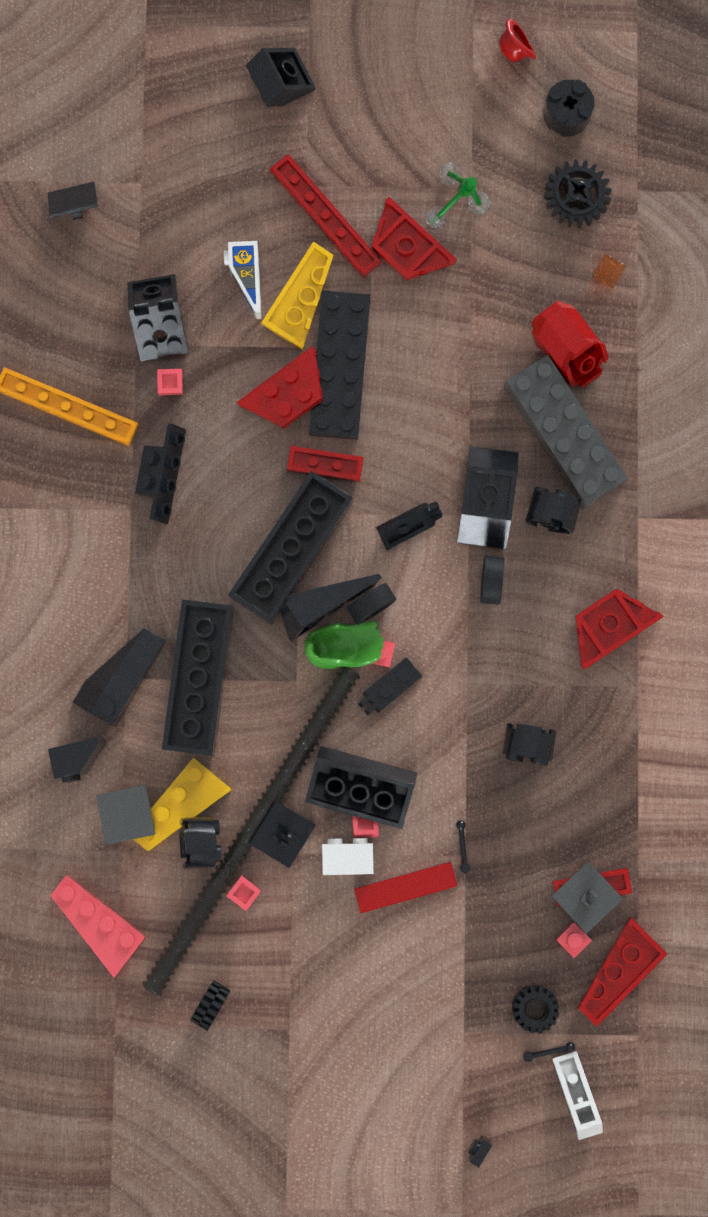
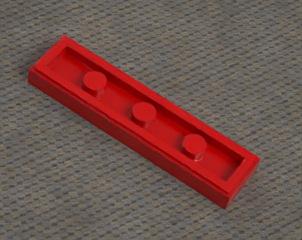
[354,861,458,913]

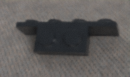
[135,423,186,524]

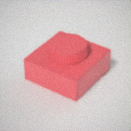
[157,369,183,396]
[371,641,395,668]
[351,815,379,838]
[226,875,262,911]
[556,922,592,958]

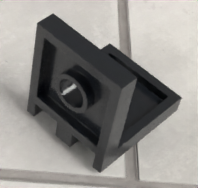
[127,274,189,362]

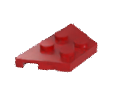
[372,197,457,281]
[237,346,323,429]
[575,588,664,670]

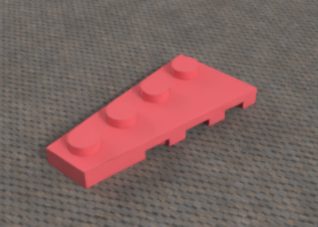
[50,875,146,978]

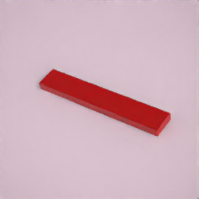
[270,154,382,278]

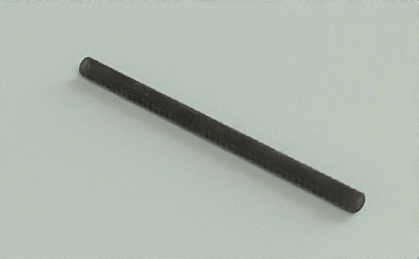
[142,667,361,996]

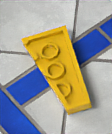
[261,242,334,351]
[134,758,232,851]

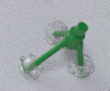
[426,161,491,229]

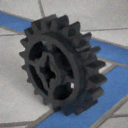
[544,159,612,228]

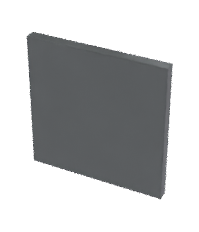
[96,785,156,845]
[552,861,623,934]

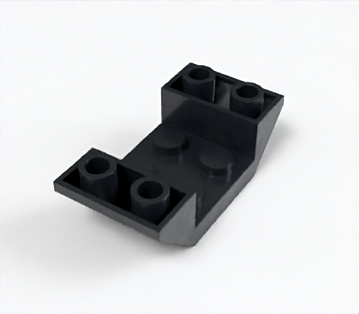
[457,446,519,550]

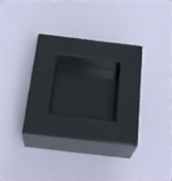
[468,1135,492,1168]

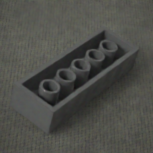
[504,355,628,510]

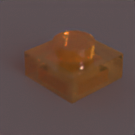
[592,254,626,289]

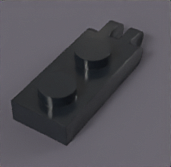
[376,502,443,550]
[358,657,422,715]

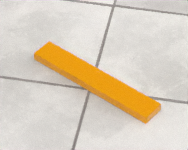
[0,367,139,446]

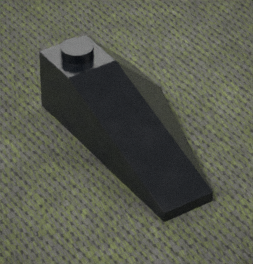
[280,574,382,641]
[73,628,166,727]

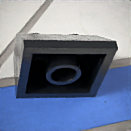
[246,48,316,107]
[48,737,106,783]

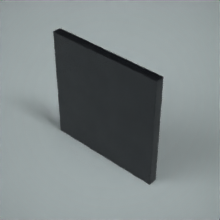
[47,182,98,220]
[248,800,316,868]

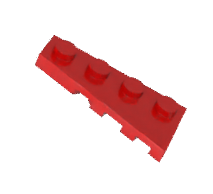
[577,917,667,1027]

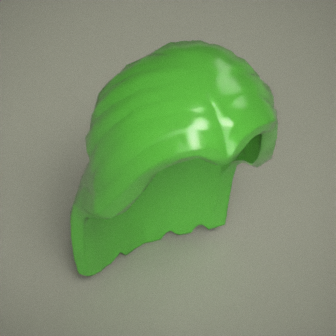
[304,621,384,669]

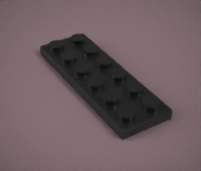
[309,291,371,439]

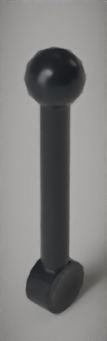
[456,820,470,873]
[523,1042,575,1062]

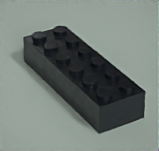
[228,471,353,625]
[162,599,234,756]

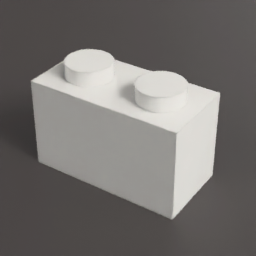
[322,838,374,875]

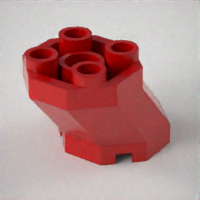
[532,301,609,387]

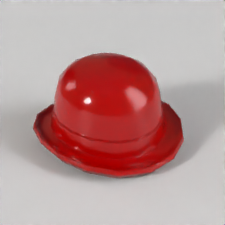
[499,19,536,62]

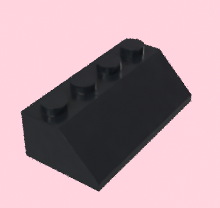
[305,746,417,829]

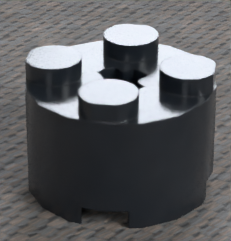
[543,80,594,137]
[525,486,581,534]
[502,723,556,766]
[179,816,222,869]

